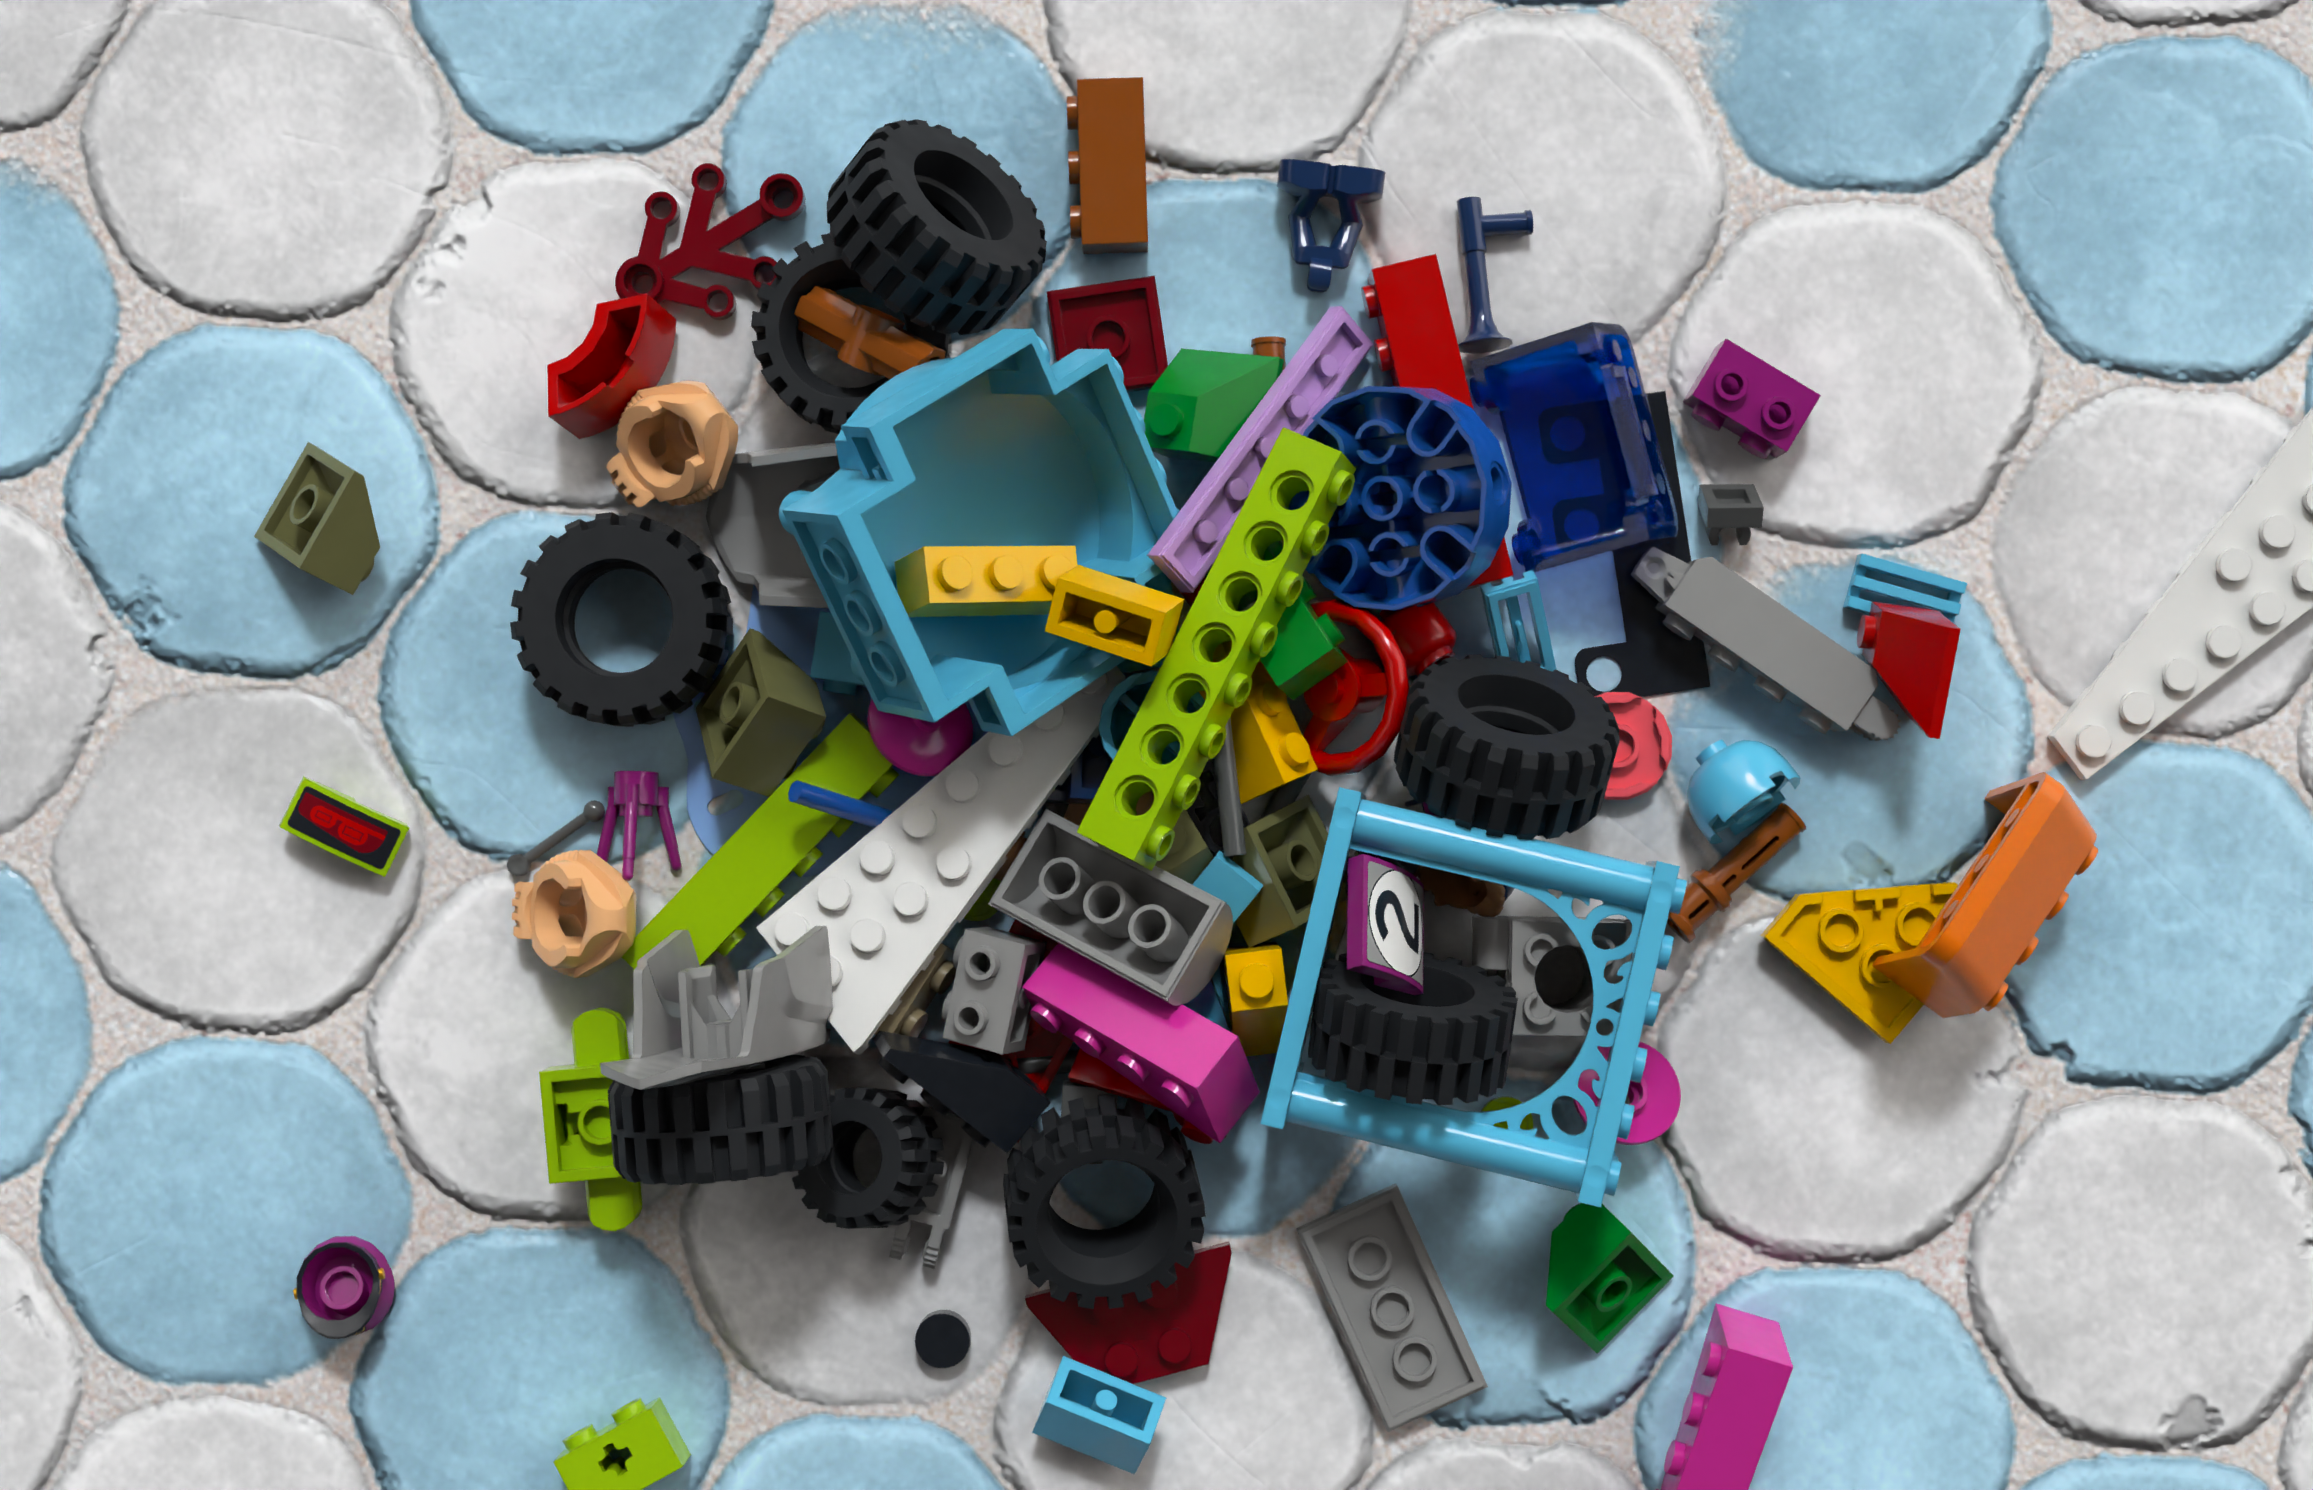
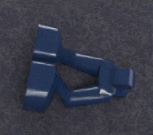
[1277,159,1386,293]

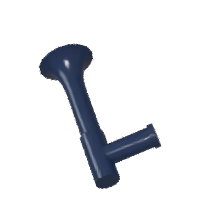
[1457,197,1533,354]

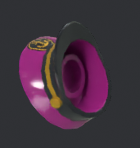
[293,1236,395,1339]

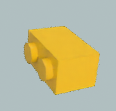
[1045,565,1184,667]

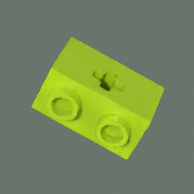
[553,1397,691,1490]

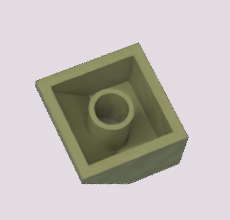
[696,628,826,797]

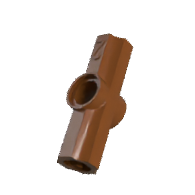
[794,286,946,379]

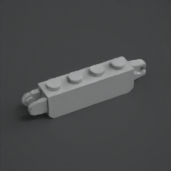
[1631,547,1901,741]

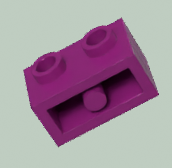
[1683,339,1821,459]

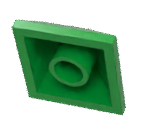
[1144,348,1284,463]
[1546,1203,1674,1354]

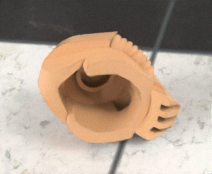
[606,381,738,508]
[512,850,636,978]

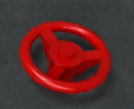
[1303,599,1409,776]

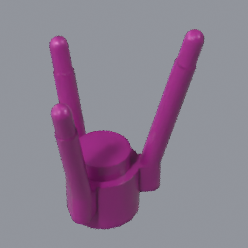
[596,771,682,881]

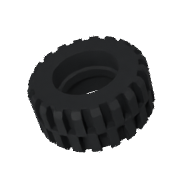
[827,119,1047,335]
[510,512,733,727]
[1394,654,1620,840]
[608,1054,833,1185]

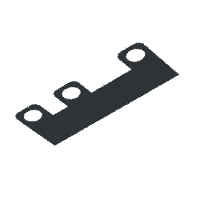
[1538,391,1711,697]

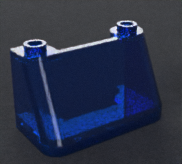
[1470,322,1679,573]

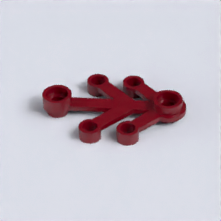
[615,163,806,320]

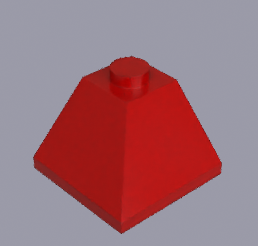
[1857,601,1961,739]

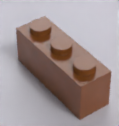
[1067,77,1148,254]

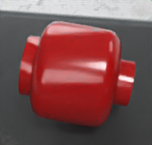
[1380,603,1457,677]

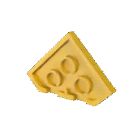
[1760,882,1958,1044]

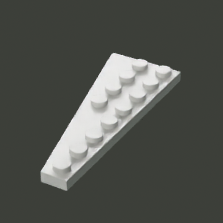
[2047,407,2313,780]
[756,666,1126,1055]

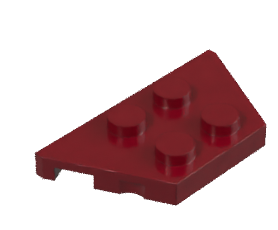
[1025,1241,1232,1384]

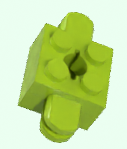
[539,1007,642,1231]

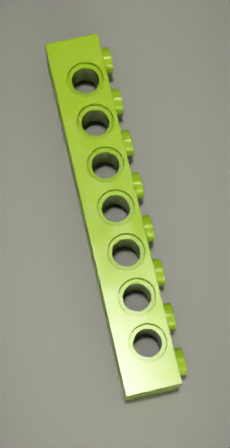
[1077,427,1356,871]

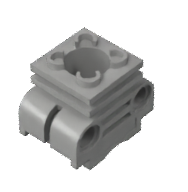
[1472,916,1632,1036]

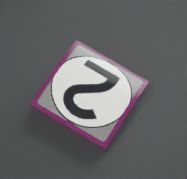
[1347,854,1424,995]

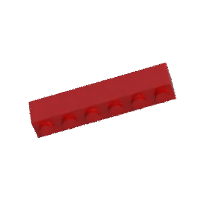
[1361,254,1514,590]

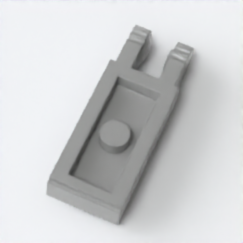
[889,1106,973,1269]

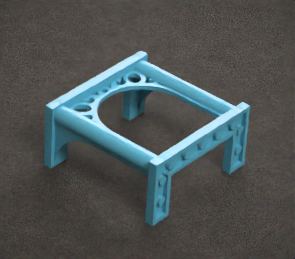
[1260,787,1687,1207]

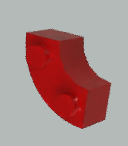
[547,294,676,439]

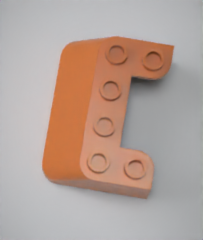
[1872,772,2098,1018]

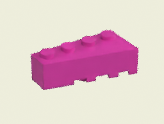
[1022,943,1260,1143]

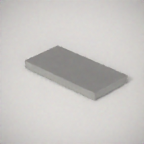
[1296,1183,1488,1432]

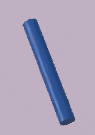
[788,780,894,828]

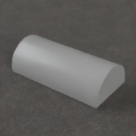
[988,809,1233,1006]

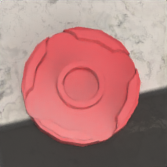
[1594,692,1672,800]

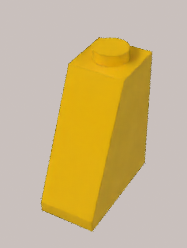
[1223,942,1288,1057]

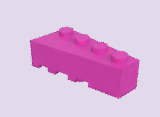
[1655,1303,1793,1490]

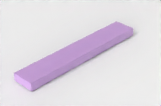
[1147,306,1374,593]

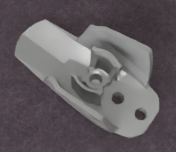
[600,926,833,1090]

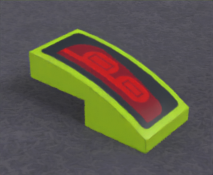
[279,776,409,877]

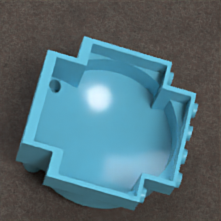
[779,329,1180,736]

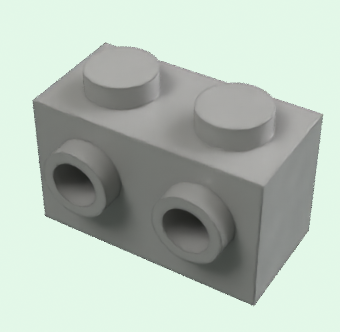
[942,927,1047,1054]

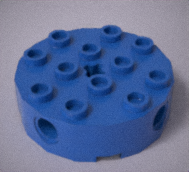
[1289,386,1512,611]

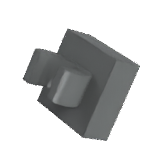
[1698,484,1764,545]

